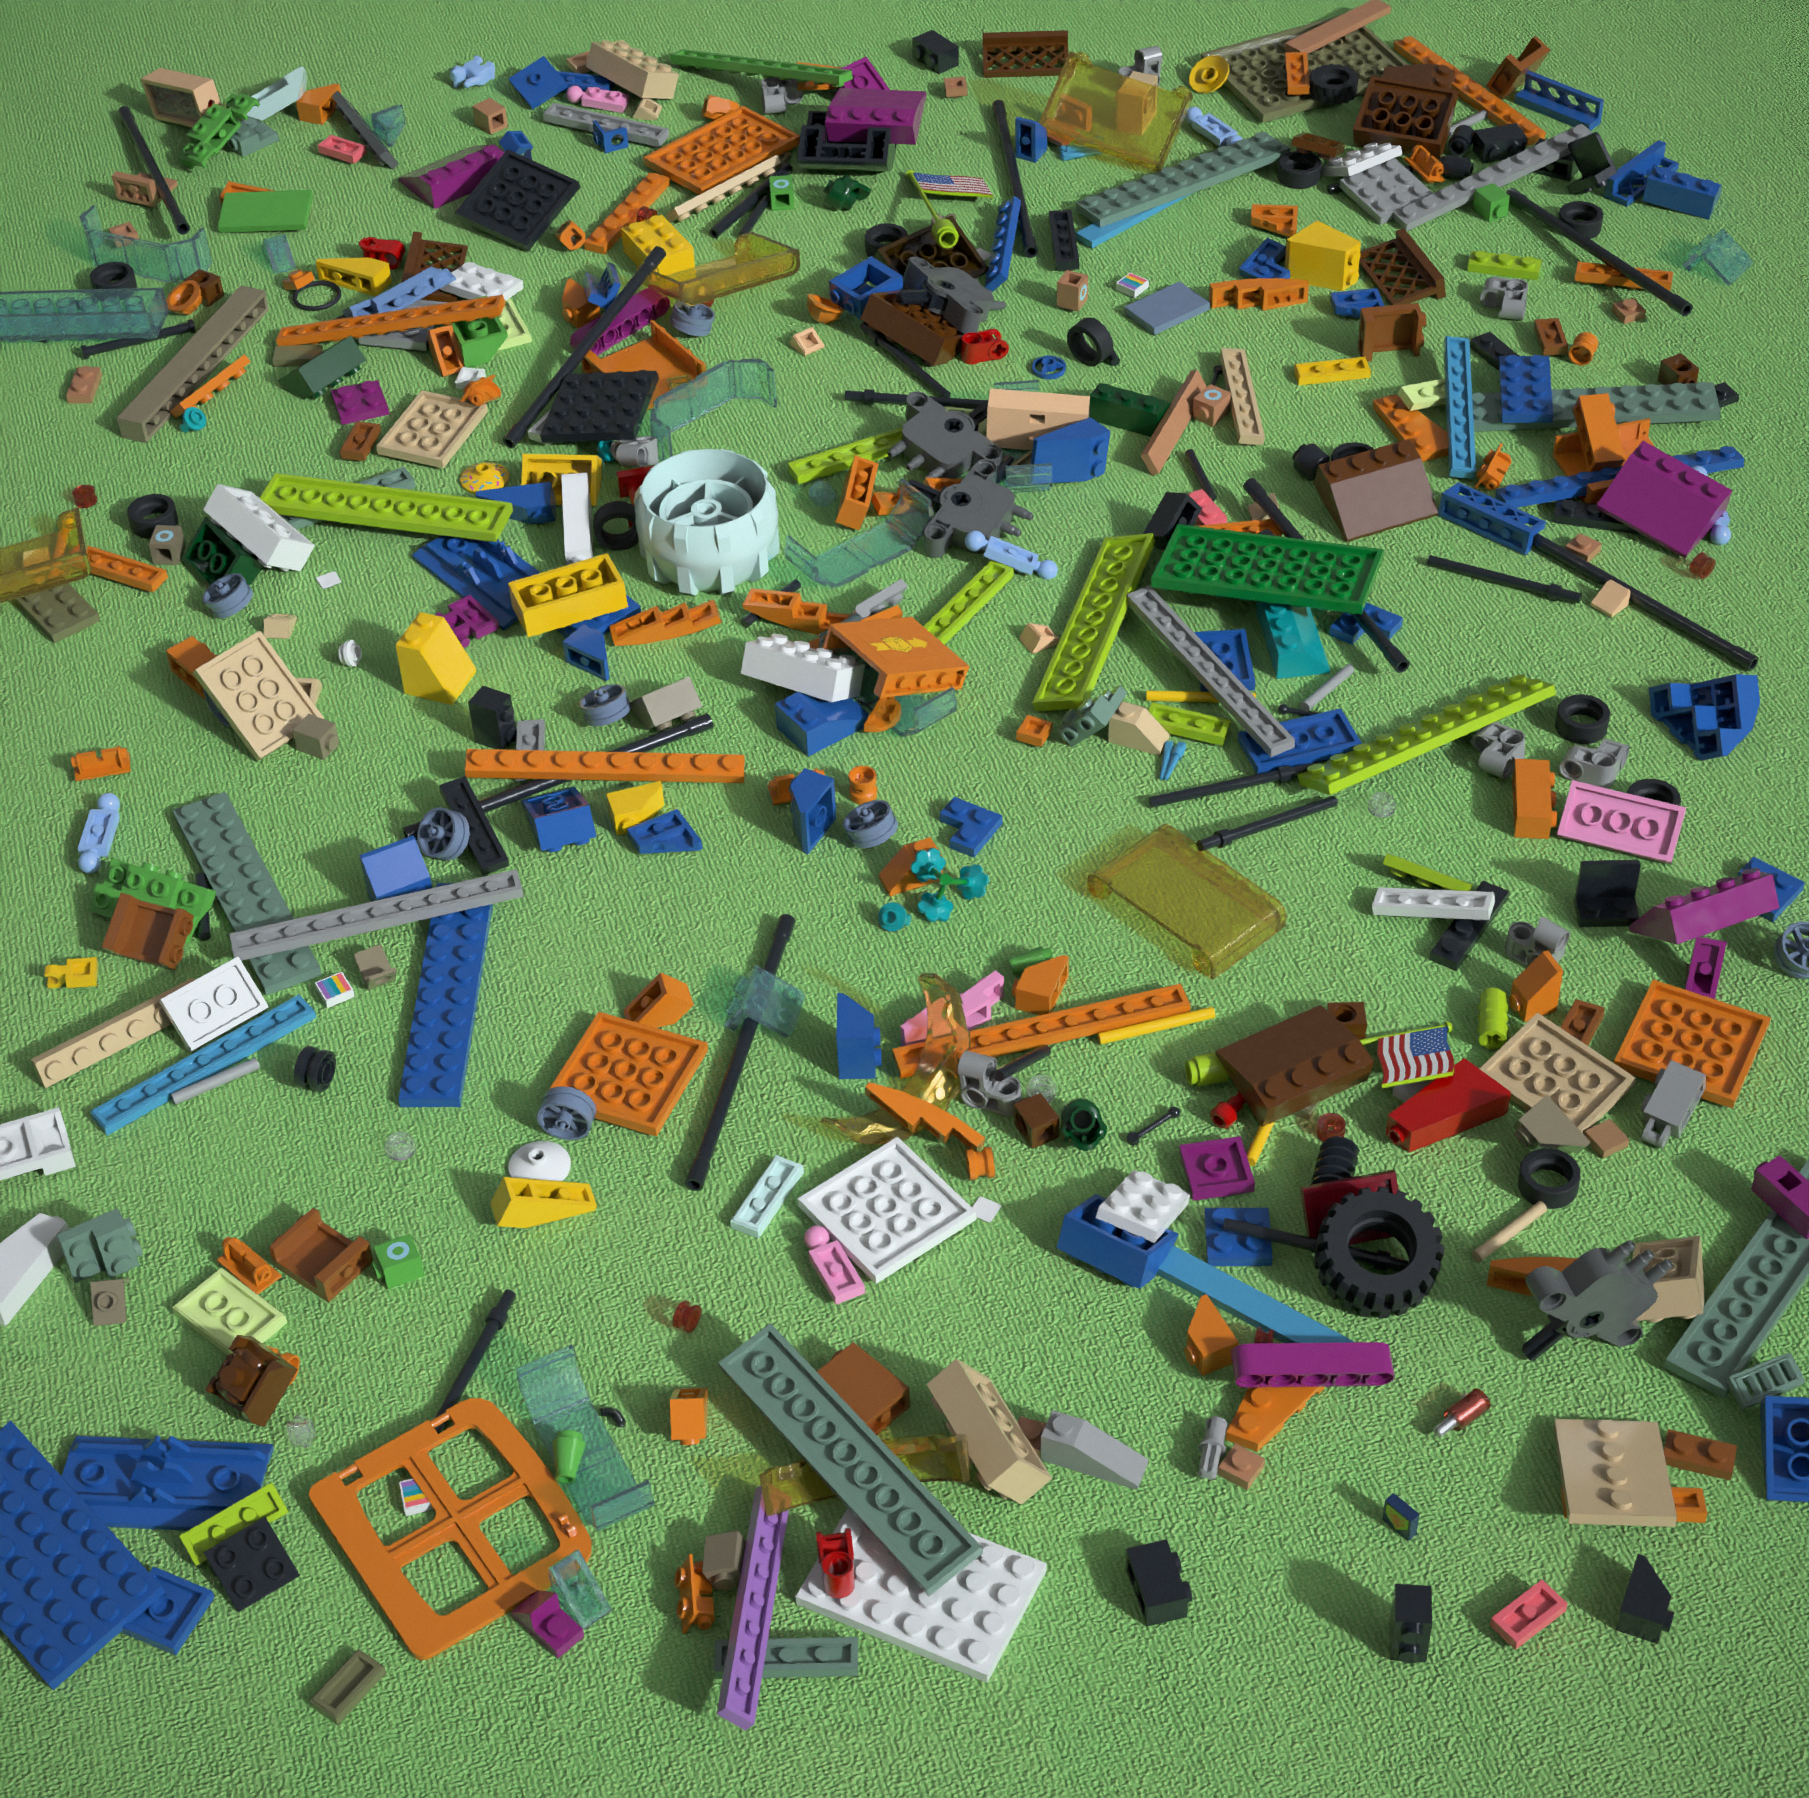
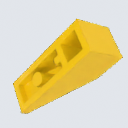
[316,258,392,297]
[490,1177,597,1228]

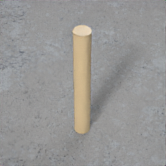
[1472,1201,1547,1262]

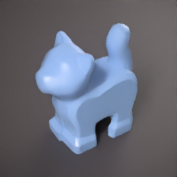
[450,55,495,88]

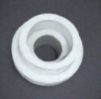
[339,640,362,667]

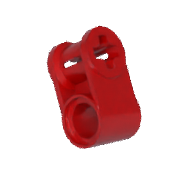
[359,237,406,270]
[961,329,1009,365]
[816,1528,855,1598]

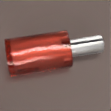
[1433,1388,1491,1437]

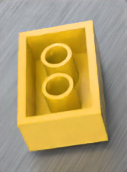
[621,214,695,285]

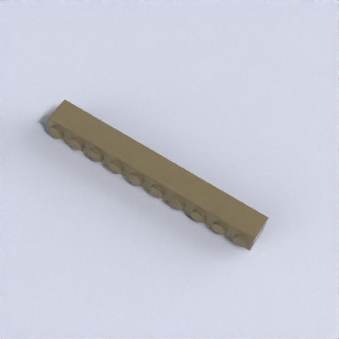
[117,285,269,443]

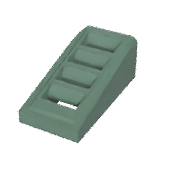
[1726,1353,1805,1410]

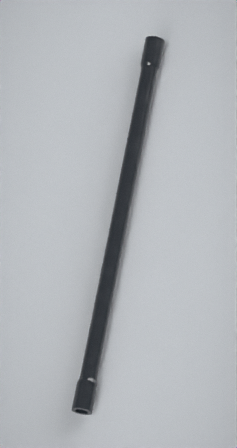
[992,100,1038,258]
[118,106,190,234]
[1506,188,1693,316]
[503,246,666,448]
[1243,478,1410,673]
[1503,514,1759,671]
[403,713,713,840]
[685,914,796,1191]

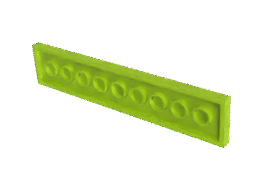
[260,473,513,542]
[1032,533,1156,711]
[1297,675,1556,795]

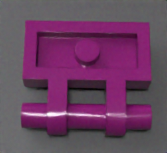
[435,595,499,648]

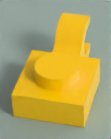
[45,957,99,988]

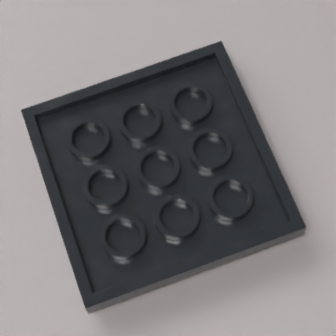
[455,149,581,252]
[540,370,659,443]

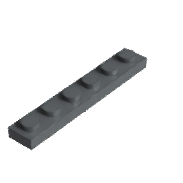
[332,90,399,169]

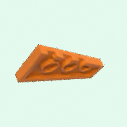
[1373,394,1448,462]

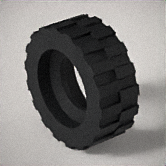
[1309,64,1358,105]

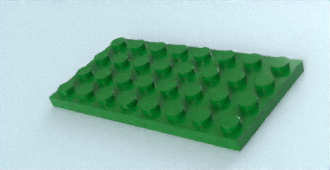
[1151,524,1384,614]

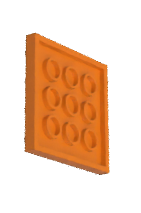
[1614,979,1771,1109]
[550,1012,708,1137]

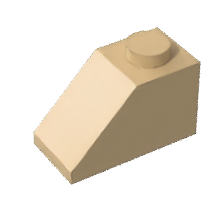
[1108,701,1170,756]

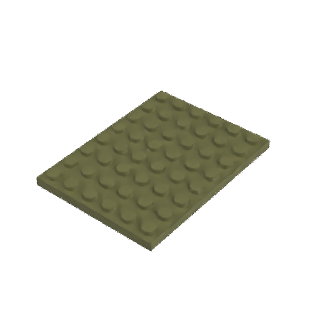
[1201,16,1408,122]

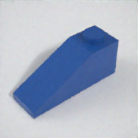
[476,482,556,524]

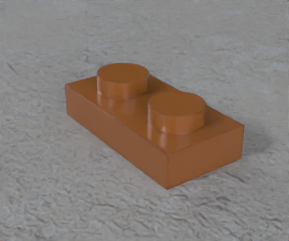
[1534,318,1569,356]
[340,421,381,461]
[1560,999,1605,1046]
[1664,1429,1737,1481]

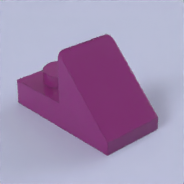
[1684,936,1727,999]
[511,1590,584,1659]

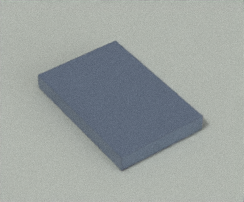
[1124,281,1210,335]

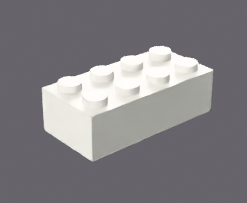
[203,484,315,571]
[741,634,865,702]

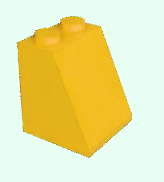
[1285,220,1361,291]
[395,612,476,705]

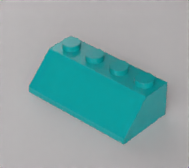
[1256,601,1330,679]

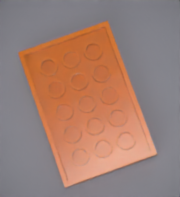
[643,106,800,195]

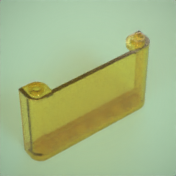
[1039,51,1193,172]
[636,232,800,306]
[0,508,91,603]
[1087,824,1286,980]

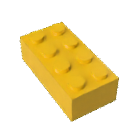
[508,553,628,637]

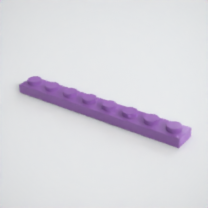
[716,1483,790,1731]

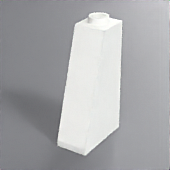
[562,473,593,565]
[0,1213,69,1326]

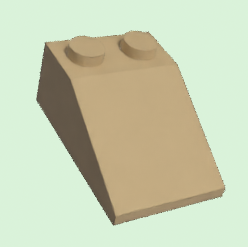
[1632,1236,1704,1323]

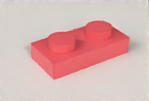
[318,135,367,164]
[1188,489,1227,526]
[1490,1580,1568,1650]

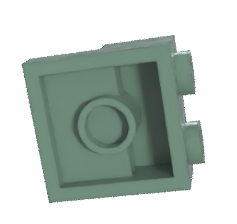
[225,117,279,157]
[1057,685,1127,747]
[56,1208,143,1283]

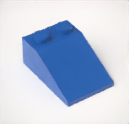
[1028,417,1110,484]
[775,692,870,757]
[521,787,596,852]
[1760,1396,1809,1503]

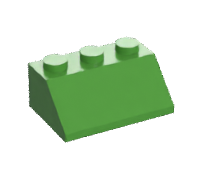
[444,295,508,368]

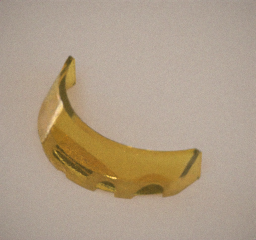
[820,973,971,1144]
[759,1433,970,1516]

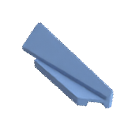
[342,267,456,318]

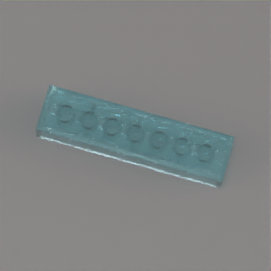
[0,288,169,342]

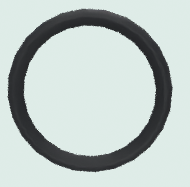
[292,280,342,311]

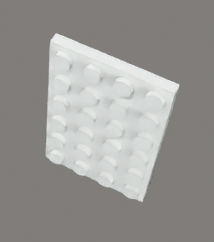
[796,1508,1047,1683]

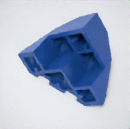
[1649,674,1760,761]

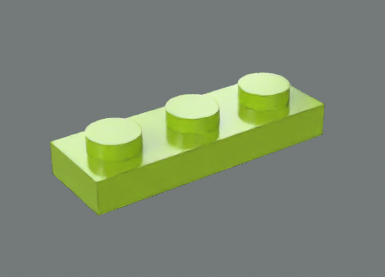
[1467,251,1542,280]
[1148,702,1231,746]
[1383,853,1473,891]
[179,1482,289,1566]

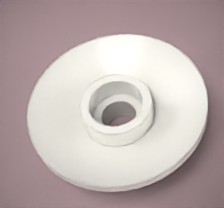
[508,1141,571,1181]

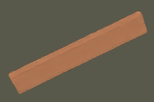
[1284,0,1391,54]
[1140,369,1207,475]

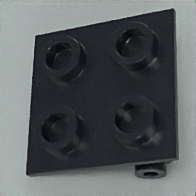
[203,1517,300,1613]

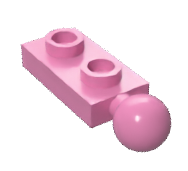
[566,86,629,113]
[804,1225,865,1305]

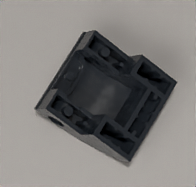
[797,111,897,171]

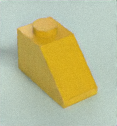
[606,781,664,836]

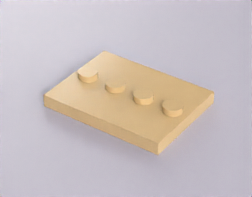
[376,390,488,469]
[193,631,324,762]
[1479,1013,1635,1134]
[1553,1419,1677,1527]

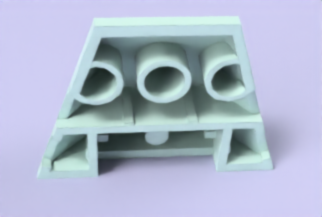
[246,66,307,121]

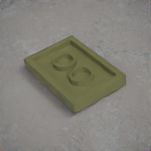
[15,576,100,643]

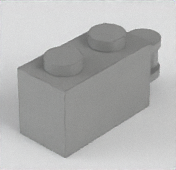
[1641,1060,1706,1149]

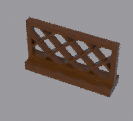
[982,30,1069,78]
[1359,228,1446,305]
[401,231,468,303]

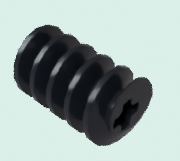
[1310,1136,1360,1185]

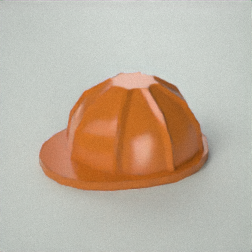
[166,280,202,315]
[807,294,845,323]

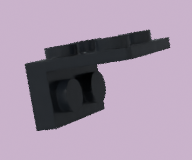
[1574,860,1641,927]

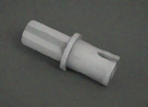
[1198,1416,1228,1480]

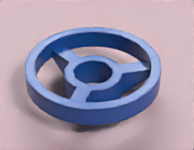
[1032,356,1066,380]

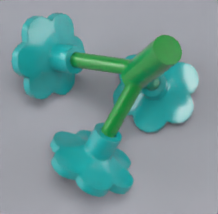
[910,848,989,922]

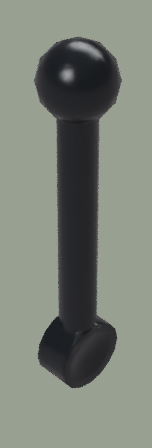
[1211,365,1223,386]
[1278,704,1318,716]
[1127,1106,1180,1146]

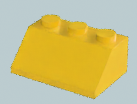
[521,454,602,506]

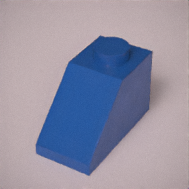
[1015,117,1047,163]
[563,625,610,681]

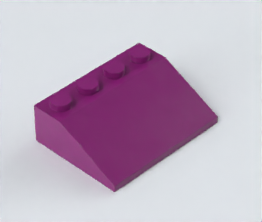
[825,88,927,145]
[398,144,504,209]
[1596,441,1732,558]
[1629,868,1779,944]

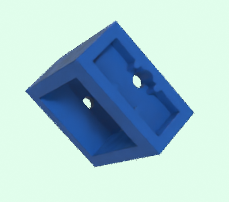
[829,256,903,320]

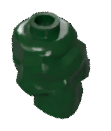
[823,175,872,210]
[1058,1098,1107,1151]

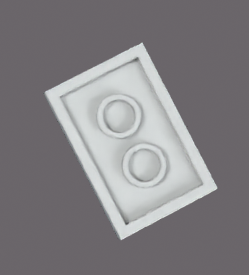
[1321,143,1402,176]
[440,262,523,301]
[159,957,269,1052]
[1096,1170,1191,1243]

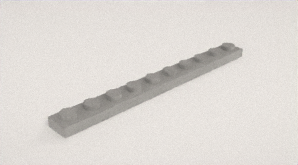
[1393,123,1592,231]
[1127,585,1295,757]
[229,869,524,961]

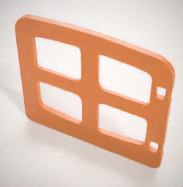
[309,1398,592,1660]

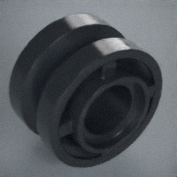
[294,1046,336,1093]

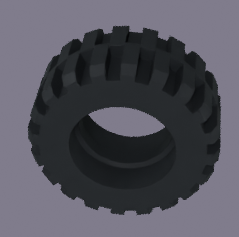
[1314,1186,1444,1319]

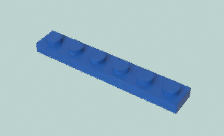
[985,195,1021,292]

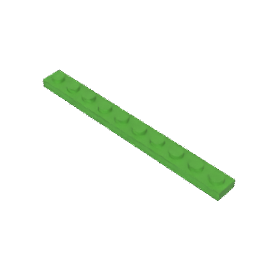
[670,49,853,87]

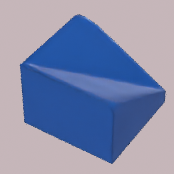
[499,131,533,155]

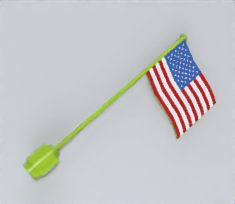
[906,170,993,249]
[1185,1021,1454,1088]

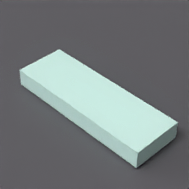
[730,1155,804,1239]

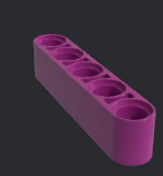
[570,287,670,355]
[1231,1342,1395,1388]

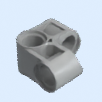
[1117,46,1162,90]
[761,77,804,114]
[1480,277,1528,320]
[610,436,659,468]
[1470,721,1525,779]
[1559,739,1630,788]
[1505,917,1570,967]
[958,1050,1022,1117]

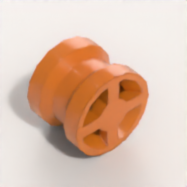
[965,1146,995,1181]

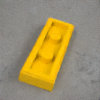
[1293,357,1371,385]

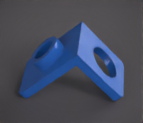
[592,120,629,154]

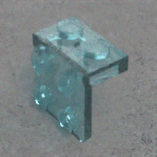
[1683,228,1753,285]
[724,965,805,1038]

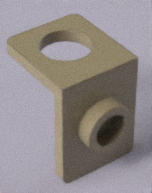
[354,945,397,990]
[90,1278,130,1326]

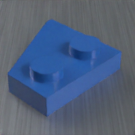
[1330,288,1384,318]
[627,809,703,854]

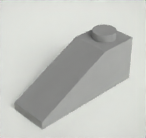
[1041,1410,1149,1490]

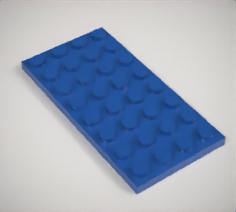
[0,1421,166,1690]

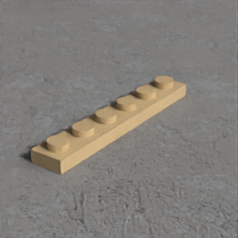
[665,155,781,223]
[1219,348,1265,445]
[31,978,195,1088]

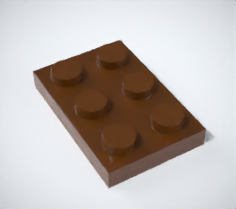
[1291,132,1346,160]

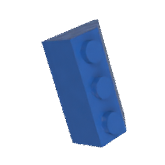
[1642,166,1722,219]
[1057,1194,1178,1289]

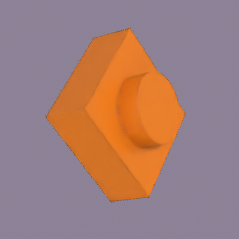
[281,269,315,290]
[1016,715,1053,747]

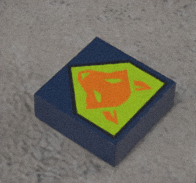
[1382,1493,1419,1541]

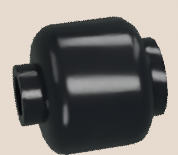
[1292,443,1330,481]

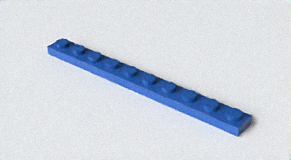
[1495,446,1744,508]

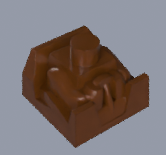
[205,1335,298,1427]

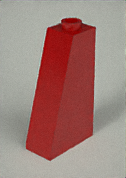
[1386,1058,1511,1153]

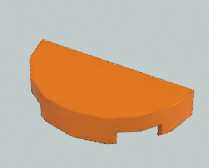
[864,696,902,733]

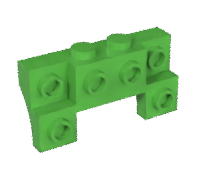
[177,93,260,169]
[88,858,216,943]

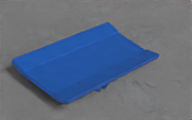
[412,535,540,631]
[62,1435,274,1531]

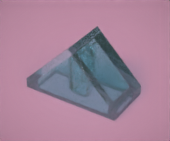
[371,105,406,147]
[262,234,296,274]
[548,1550,612,1630]

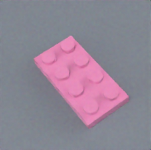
[1557,780,1686,864]

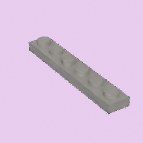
[543,103,669,147]

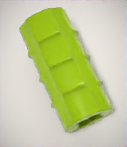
[1477,988,1508,1050]

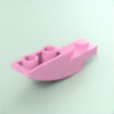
[900,970,1004,1047]

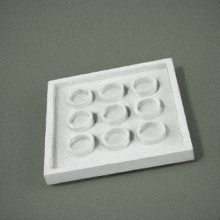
[798,1137,976,1284]

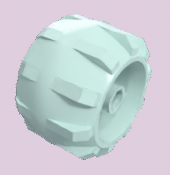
[634,449,780,596]

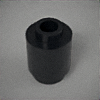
[1448,125,1474,156]
[1439,155,1474,180]

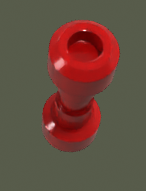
[1210,1090,1246,1129]

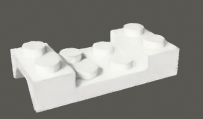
[0,1107,76,1180]

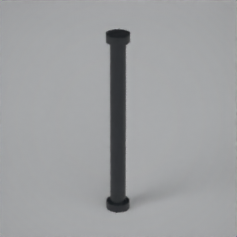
[81,319,196,359]

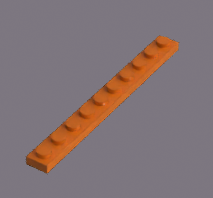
[1393,36,1546,146]
[276,294,506,346]
[465,749,745,783]
[892,983,1191,1079]

